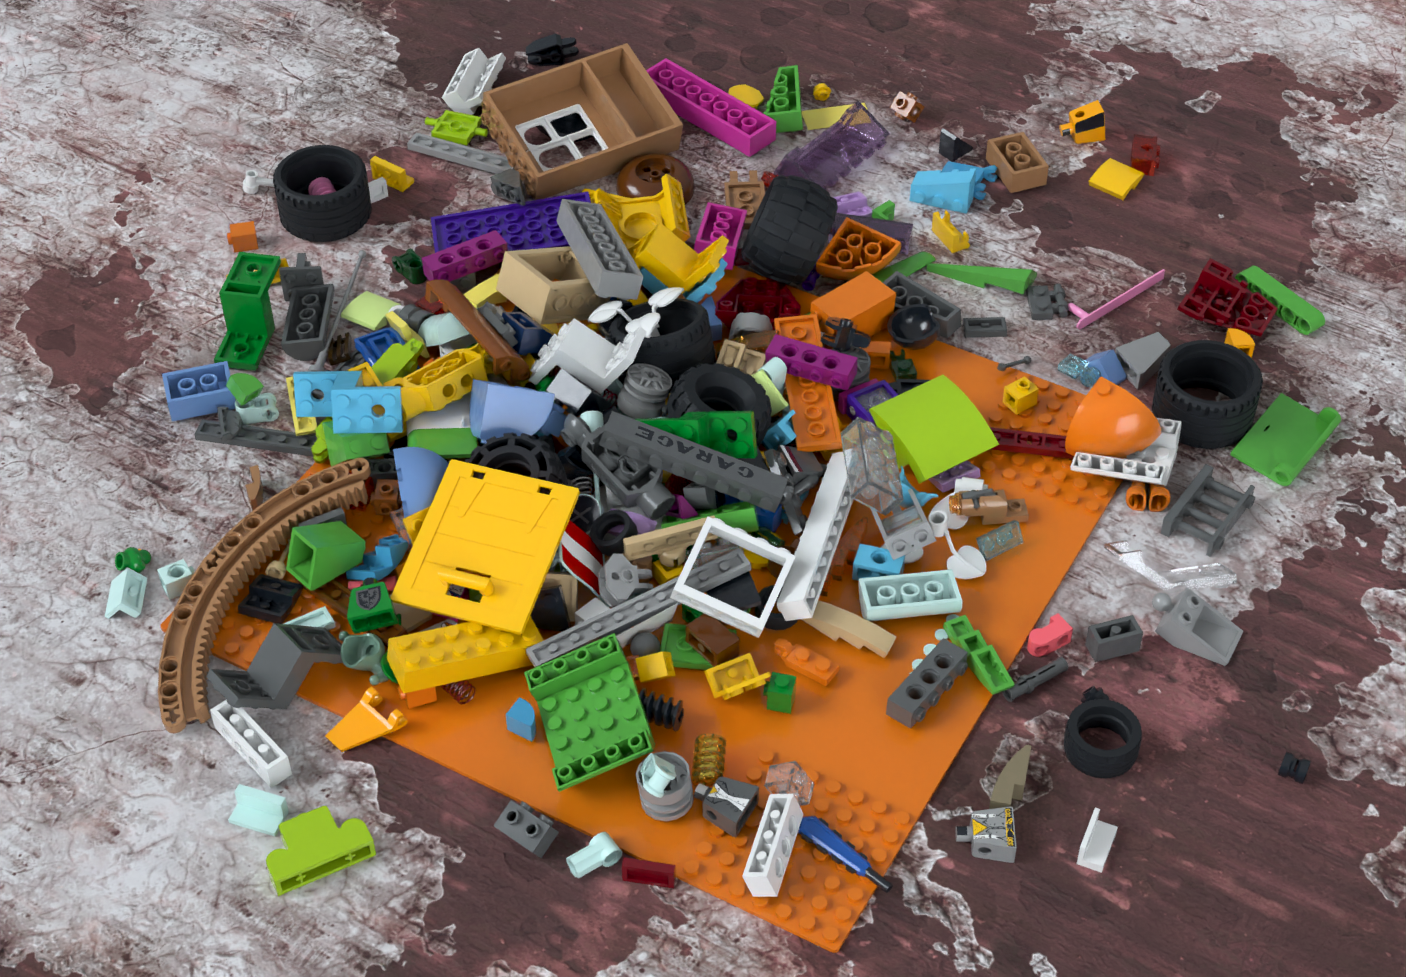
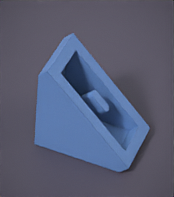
[1080,349,1127,385]

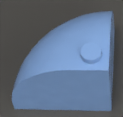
[469,379,555,444]
[393,447,449,544]

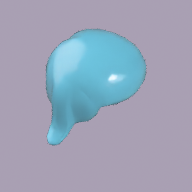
[892,466,939,509]

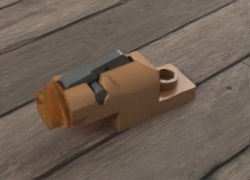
[949,488,1029,525]

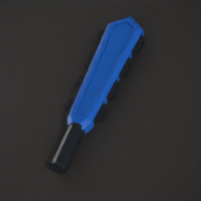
[798,816,893,893]

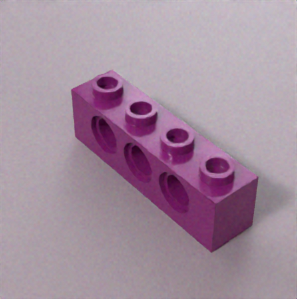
[422,230,508,282]
[765,334,858,391]

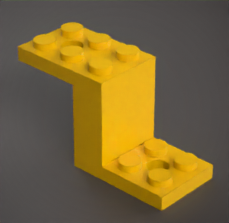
[628,223,729,294]

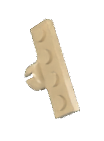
[623,516,718,567]

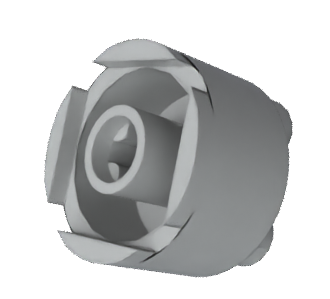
[728,312,773,354]

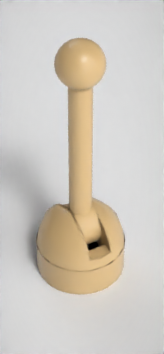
[266,539,290,579]

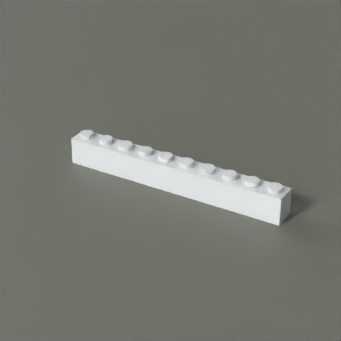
[777,449,865,621]

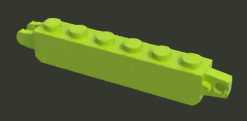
[311,338,424,464]

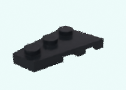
[530,585,571,632]

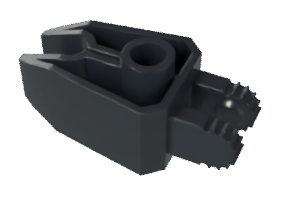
[526,34,579,66]

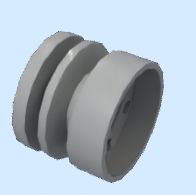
[617,363,672,419]
[636,751,694,821]

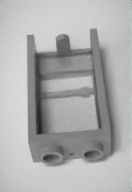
[870,488,937,560]

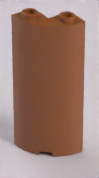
[425,280,530,385]

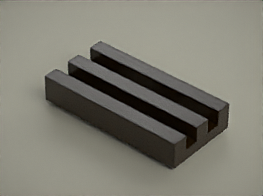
[328,332,352,366]

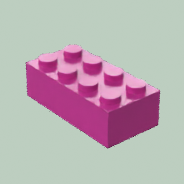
[694,202,747,270]

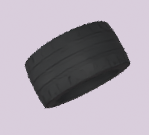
[1064,699,1142,779]

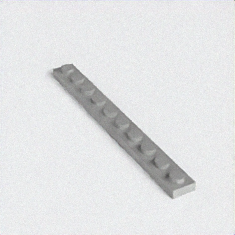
[526,548,751,667]

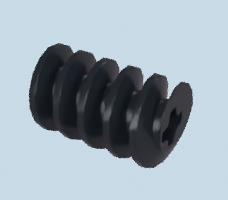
[639,688,684,732]

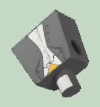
[694,777,759,838]

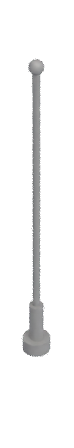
[308,250,366,372]

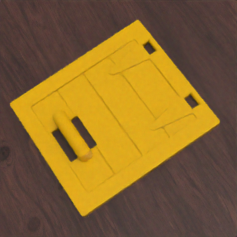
[390,459,580,635]

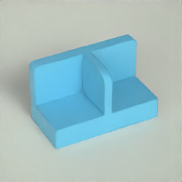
[762,409,797,450]

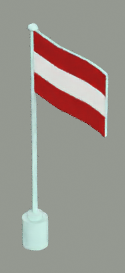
[559,411,610,607]

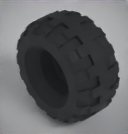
[666,363,772,447]
[465,432,568,495]

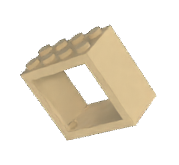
[496,246,611,325]

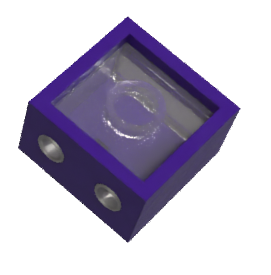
[846,380,898,441]

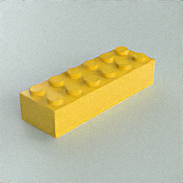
[387,616,544,693]

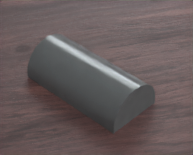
[281,284,335,361]

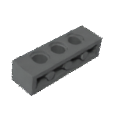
[886,638,968,729]

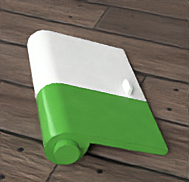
[406,392,477,458]

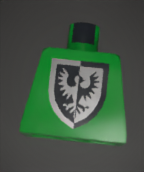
[347,577,399,634]

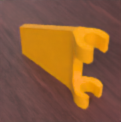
[325,686,408,752]

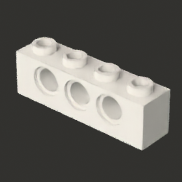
[210,699,292,788]
[742,794,803,897]

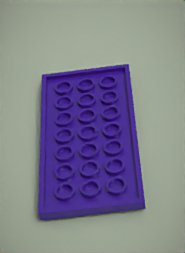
[430,191,591,253]

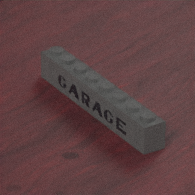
[599,411,788,513]

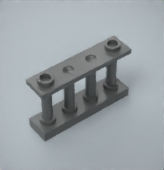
[1160,464,1256,557]

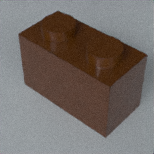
[686,613,740,667]

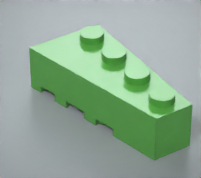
[763,65,803,133]

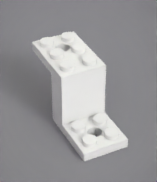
[529,318,647,394]

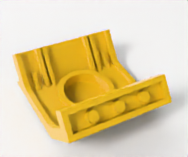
[594,173,690,250]

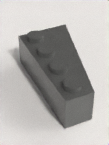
[883,271,961,338]

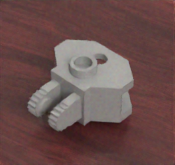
[598,554,653,607]

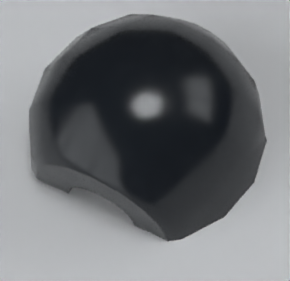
[887,304,941,350]

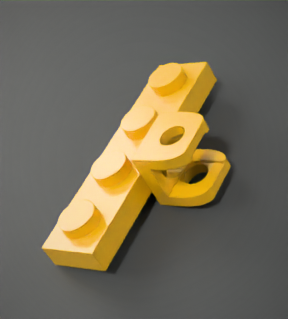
[348,362,407,443]

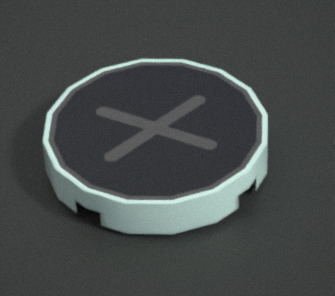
[569,494,604,537]

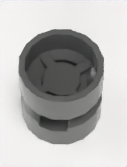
[399,304,435,334]

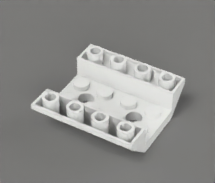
[1070,418,1182,486]

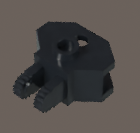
[820,317,871,351]

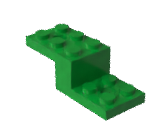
[635,411,758,458]

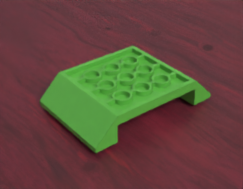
[524,633,655,792]

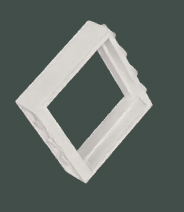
[670,517,796,638]

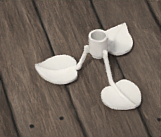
[588,287,684,338]
[880,492,986,579]

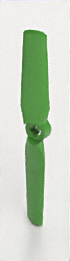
[805,251,936,315]

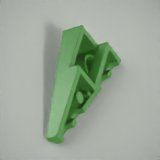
[927,263,1037,294]

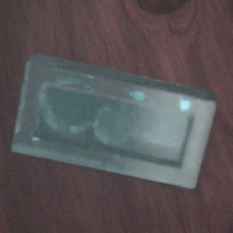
[976,520,1024,561]

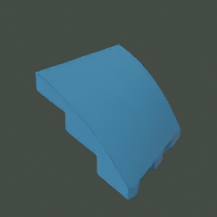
[346,534,408,581]

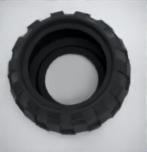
[741,175,838,285]

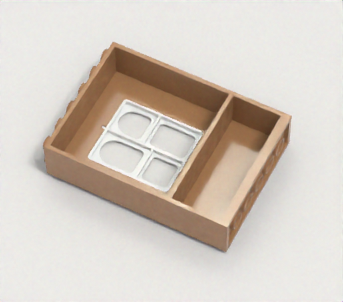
[481,43,683,200]

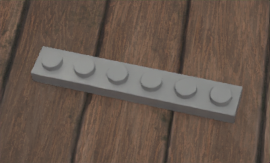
[407,132,515,174]

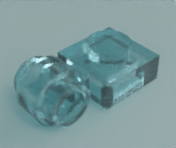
[1057,353,1101,387]

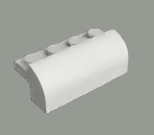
[442,48,506,115]

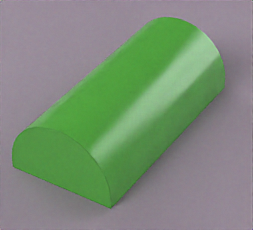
[661,501,759,540]

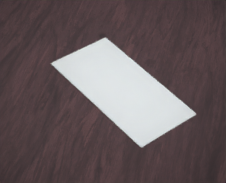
[617,603,678,648]

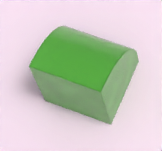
[226,373,264,406]

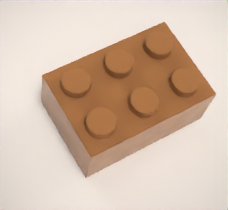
[986,132,1049,193]

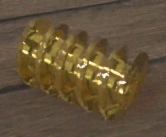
[691,734,726,788]

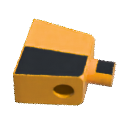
[1059,100,1106,144]

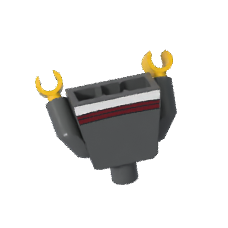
[776,445,827,509]

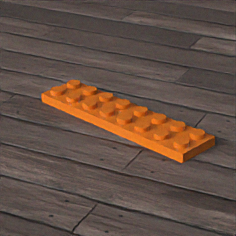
[774,314,842,452]

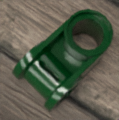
[392,248,427,284]

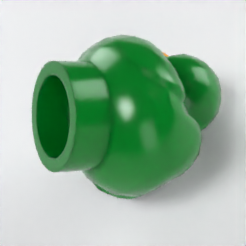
[115,547,151,573]

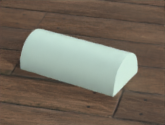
[418,312,470,347]
[859,569,962,621]

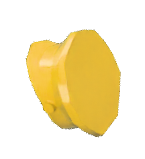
[728,84,764,110]

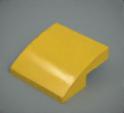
[1089,158,1144,200]

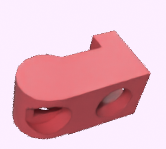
[1027,613,1073,657]

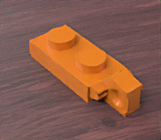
[774,637,840,686]

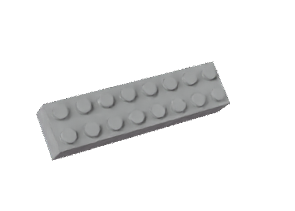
[556,199,643,301]

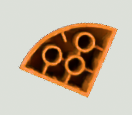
[816,217,901,280]
[1065,376,1162,459]

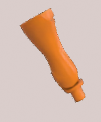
[1126,481,1170,512]

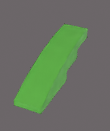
[943,615,1015,695]

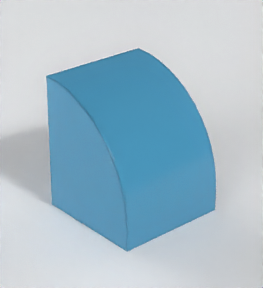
[505,697,536,742]

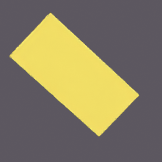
[802,103,872,130]

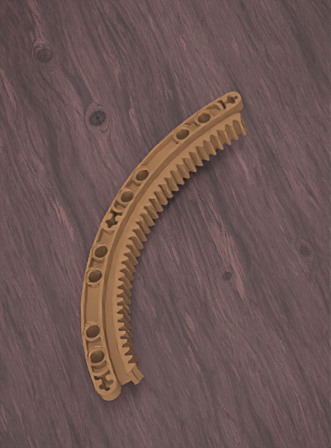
[158,458,371,734]

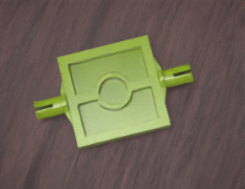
[425,110,488,146]

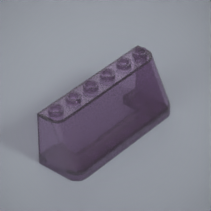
[774,101,890,190]

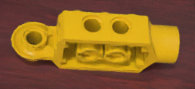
[401,343,493,423]

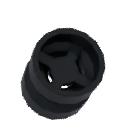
[1278,752,1311,784]

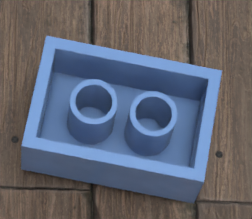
[162,361,236,421]

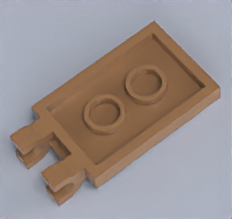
[724,170,765,229]

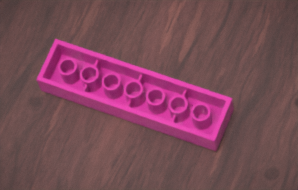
[646,58,776,157]

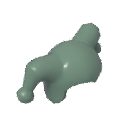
[339,631,389,686]

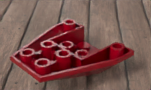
[715,277,801,337]

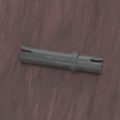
[1002,657,1069,702]

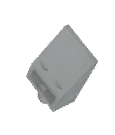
[1152,587,1243,666]

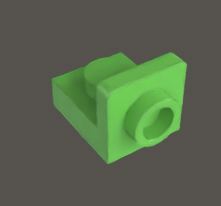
[871,200,895,235]

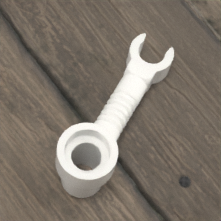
[243,170,274,194]

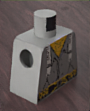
[955,807,1017,863]

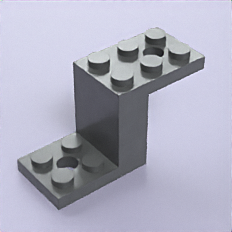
[206,623,343,710]

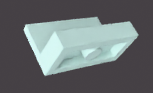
[105,568,147,619]
[228,784,289,836]

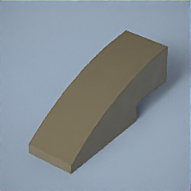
[989,745,1031,809]

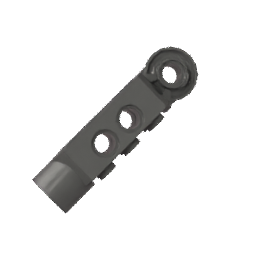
[560,414,676,520]

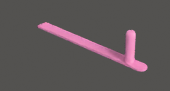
[1068,269,1165,330]

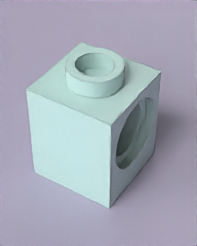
[157,559,195,600]

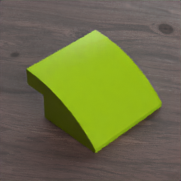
[869,375,999,484]

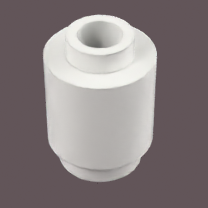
[954,477,988,493]

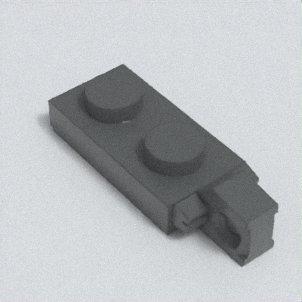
[477,301,518,347]

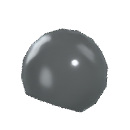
[630,632,661,658]

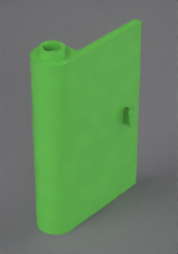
[1230,393,1341,486]

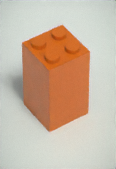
[810,271,896,349]

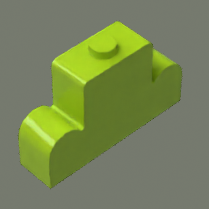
[266,806,376,896]

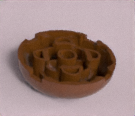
[616,154,695,205]

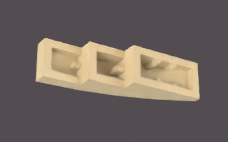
[802,600,896,658]

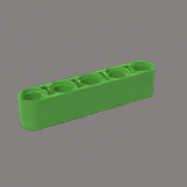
[1235,265,1325,335]

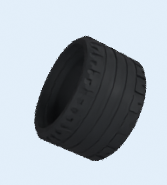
[273,145,372,242]
[609,298,717,393]
[1152,340,1263,449]

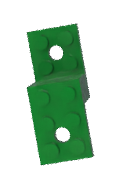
[214,252,281,371]

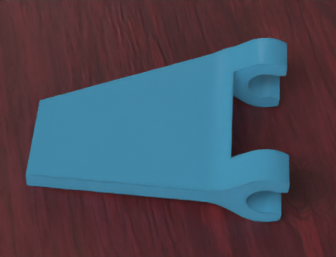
[941,161,997,200]

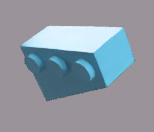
[909,168,976,214]

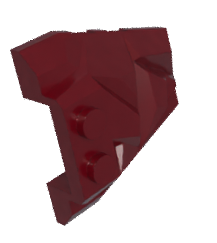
[1177,258,1278,337]

